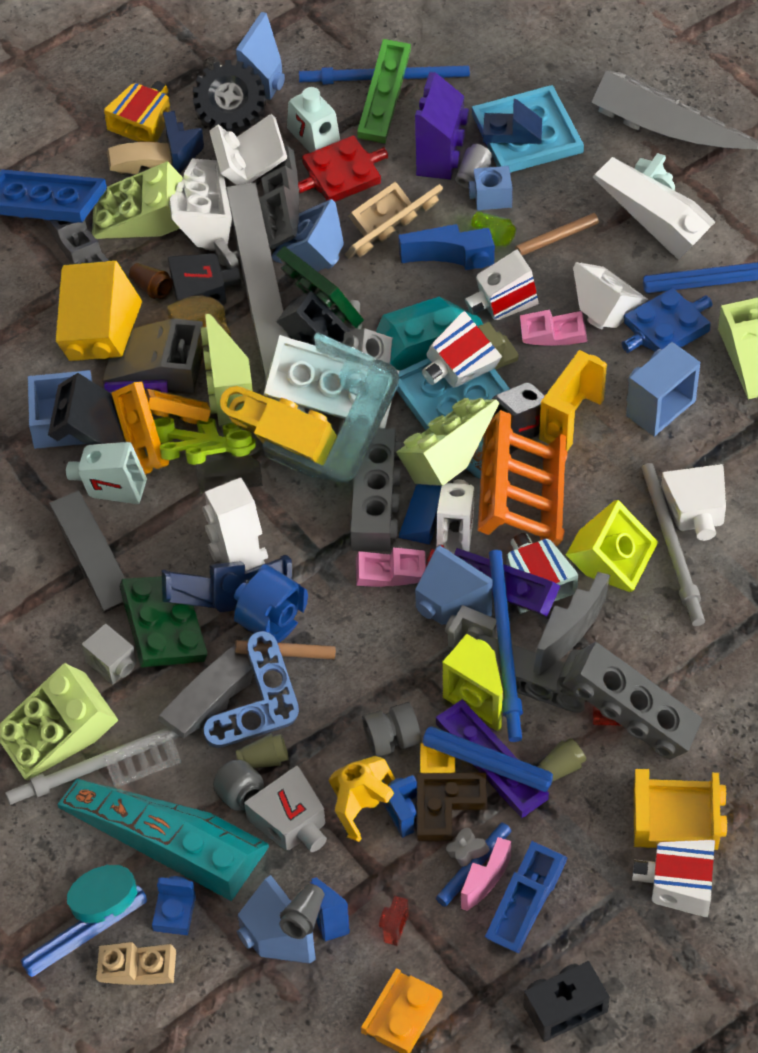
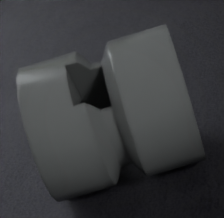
[362,702,422,757]

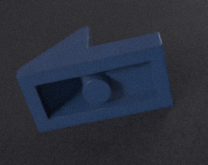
[483,99,542,144]
[163,111,204,173]

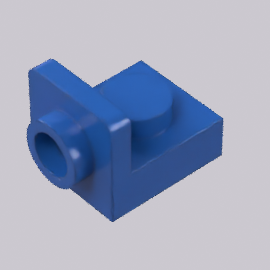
[383,775,417,838]
[152,876,196,935]

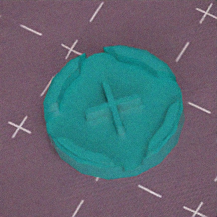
[67,865,137,923]

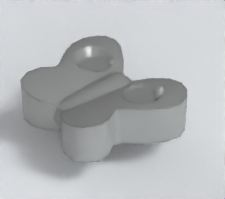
[214,238,239,269]
[446,828,489,867]

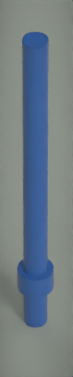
[299,65,470,85]
[489,550,523,742]

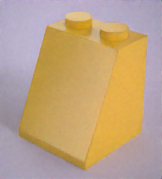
[56,261,142,361]

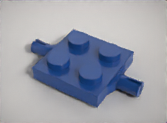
[621,288,713,353]

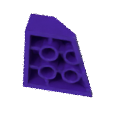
[415,72,469,180]

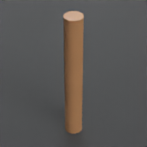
[515,213,599,256]
[235,640,336,660]

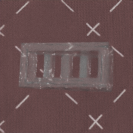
[103,730,181,788]

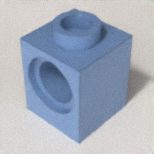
[468,166,512,211]

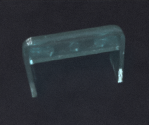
[263,332,399,482]

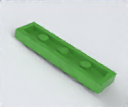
[357,39,411,144]

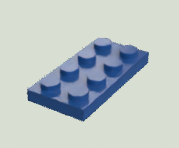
[0,169,107,223]

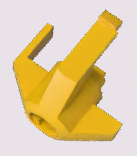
[328,756,395,842]

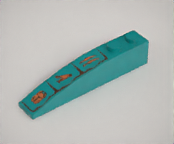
[57,778,269,901]

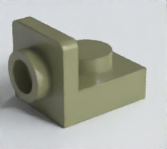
[478,322,519,370]

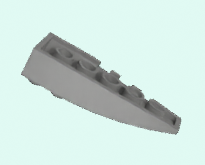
[591,71,758,150]

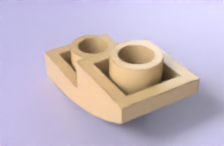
[107,142,172,175]
[96,942,176,985]

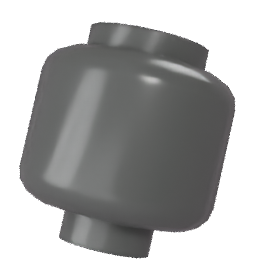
[213,760,265,811]

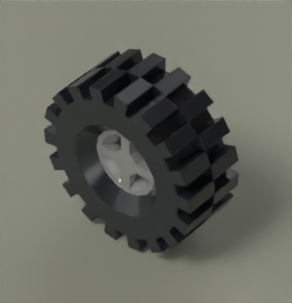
[193,60,266,137]

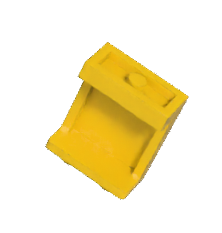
[539,350,607,452]
[633,769,727,850]

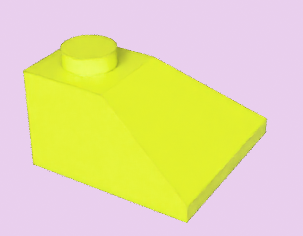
[566,500,658,592]
[443,634,503,731]

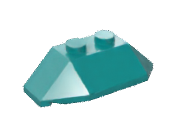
[376,296,483,371]

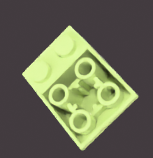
[92,161,183,239]
[718,298,758,399]
[200,314,253,426]
[396,398,499,486]
[0,663,118,781]

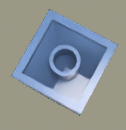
[236,12,285,100]
[271,199,344,271]
[415,545,492,625]
[237,875,316,963]

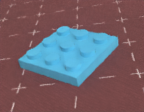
[472,85,584,173]
[395,358,510,430]

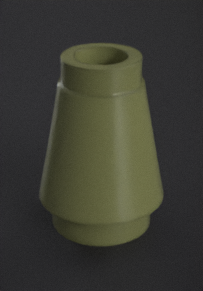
[236,733,289,768]
[537,738,587,782]

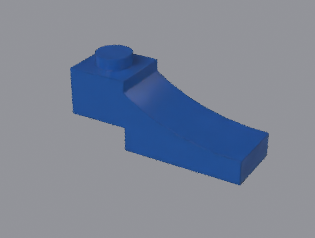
[398,224,495,270]
[485,841,568,953]

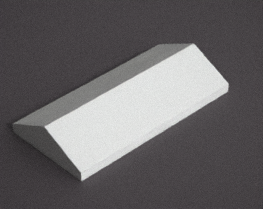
[263,335,399,428]

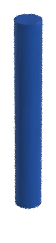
[436,822,511,907]

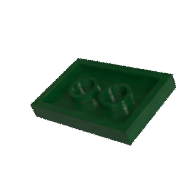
[276,246,364,328]
[119,576,207,667]

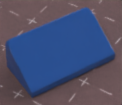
[399,484,441,545]
[310,877,350,942]

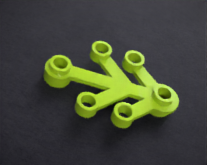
[154,417,256,465]

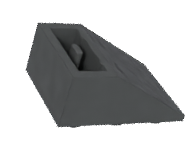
[103,318,205,393]

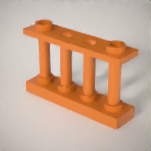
[478,410,568,546]

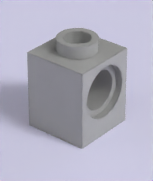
[342,328,392,368]
[81,623,137,685]

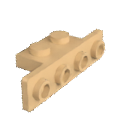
[345,181,443,259]

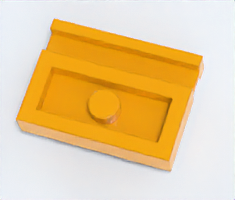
[361,968,443,1053]

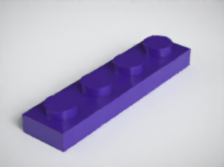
[454,548,561,617]
[436,699,549,818]

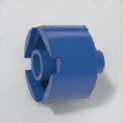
[234,564,308,643]

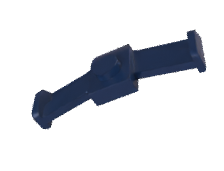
[161,555,292,612]

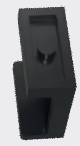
[48,373,126,445]

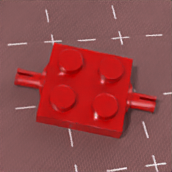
[298,135,388,202]

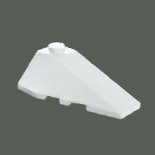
[593,157,715,260]
[169,158,232,251]

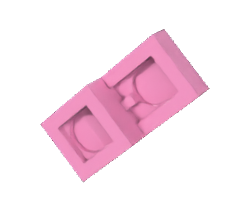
[520,310,587,346]
[356,547,426,587]
[461,837,511,911]

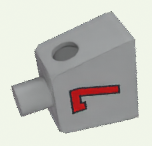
[244,766,327,852]

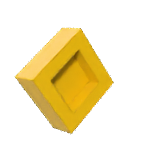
[420,743,455,773]

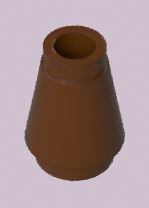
[129,263,173,299]

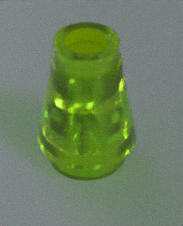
[471,211,516,247]

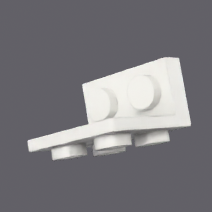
[209,114,287,185]

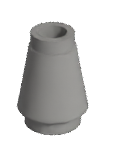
[455,144,492,188]

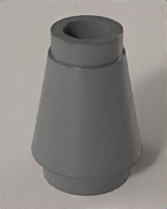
[279,884,325,939]

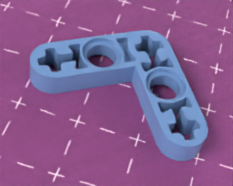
[203,631,299,748]

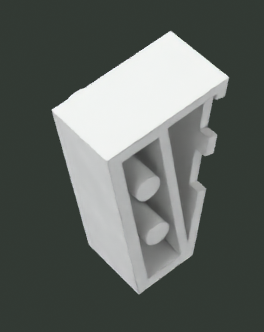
[202,477,268,571]

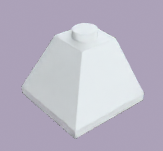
[573,262,648,329]

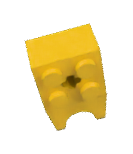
[220,386,337,470]

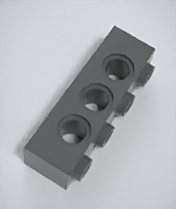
[351,428,402,552]
[563,642,703,760]

